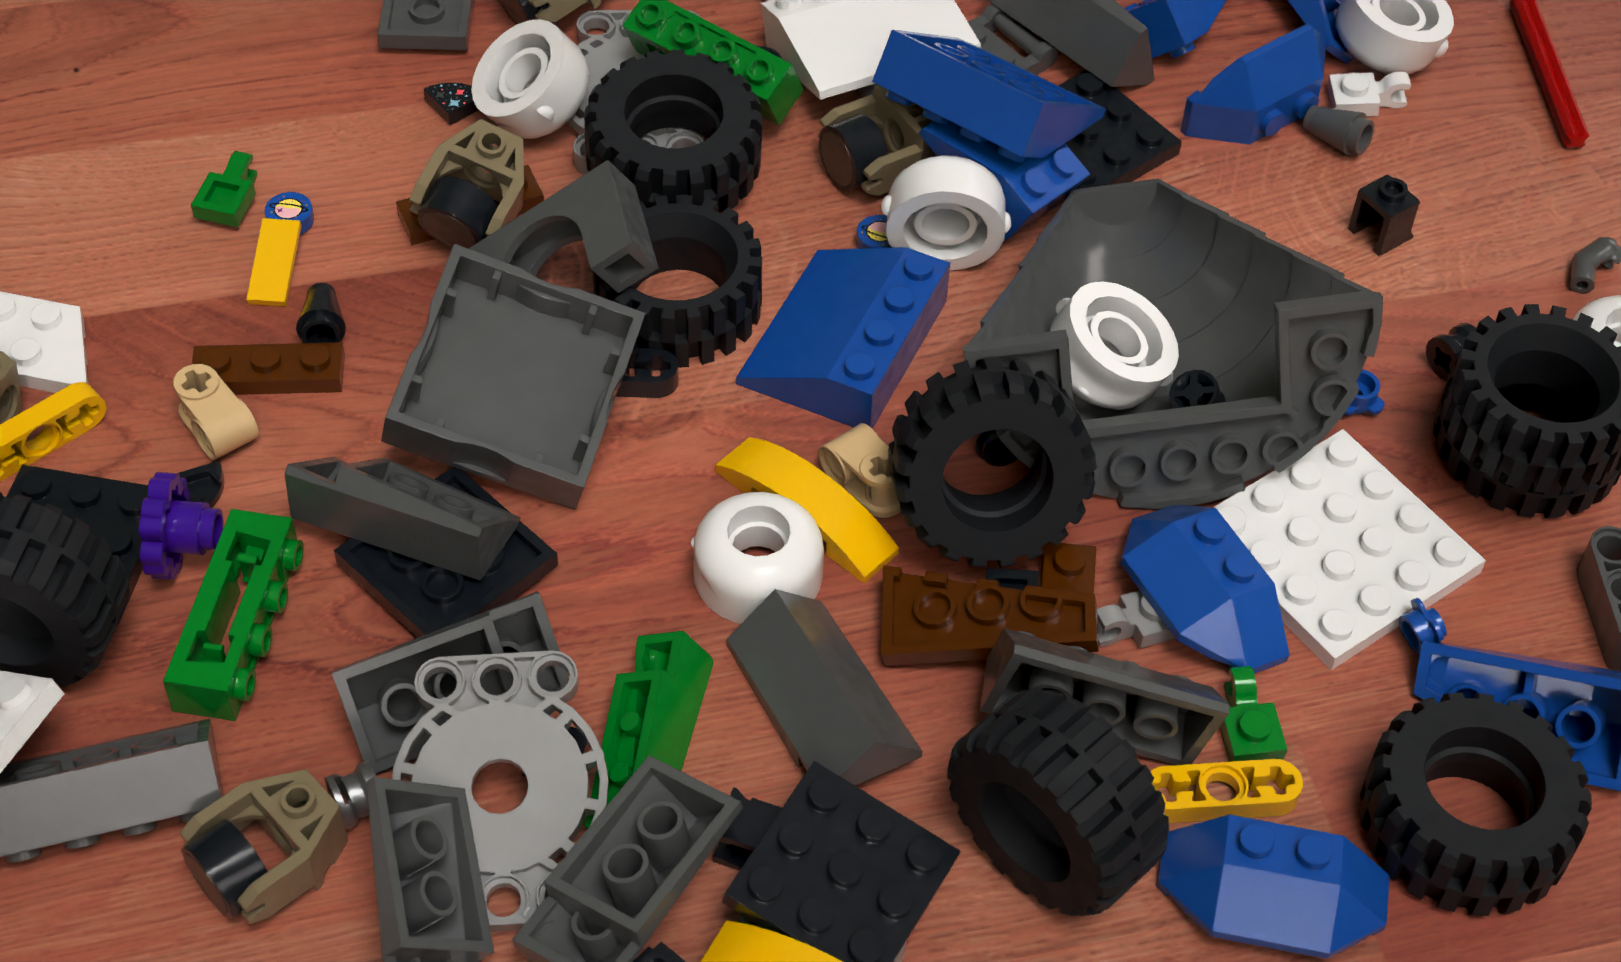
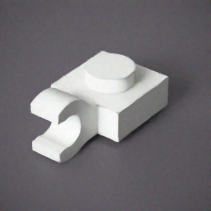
[1327,72,1411,116]

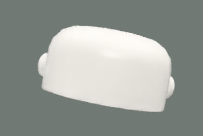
[1336,0,1454,74]
[471,19,589,139]
[881,155,1011,271]
[1049,281,1179,410]
[691,492,824,624]

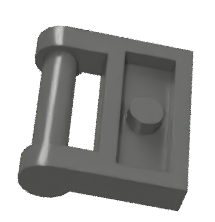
[968,3,1058,75]

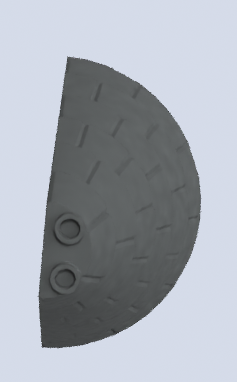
[963,179,1383,509]

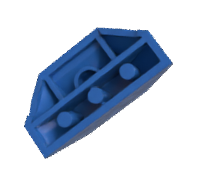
[1180,23,1326,145]
[1120,505,1290,674]
[1157,814,1390,959]

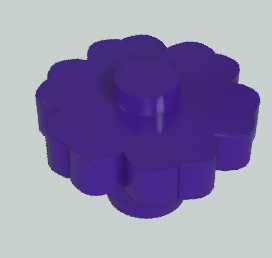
[139,472,224,580]

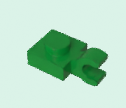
[191,151,258,228]
[1220,666,1288,762]

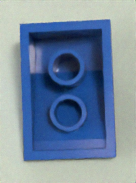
[919,121,1090,241]

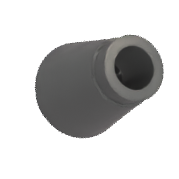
[1303,105,1375,155]

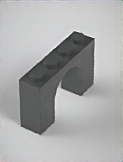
[469,160,659,293]

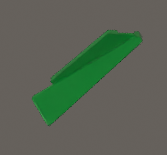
[585,631,713,829]

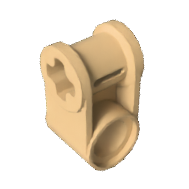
[173,364,259,461]
[818,423,901,518]

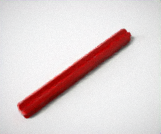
[1509,0,1590,149]

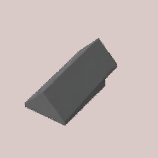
[988,0,1155,87]
[285,457,521,581]
[727,589,923,785]
[331,591,569,774]
[512,755,743,962]
[366,777,494,962]

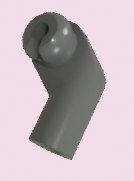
[1570,237,1621,294]

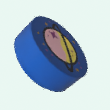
[265,192,314,235]
[856,215,892,249]

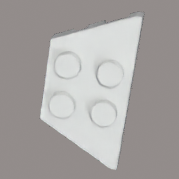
[0,291,89,393]

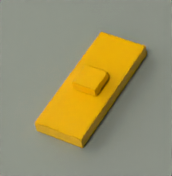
[246,218,302,307]

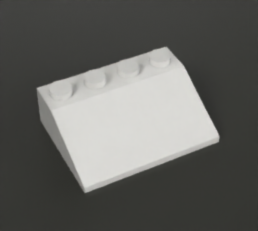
[761,0,981,100]

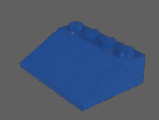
[872,29,1106,162]
[736,247,950,429]

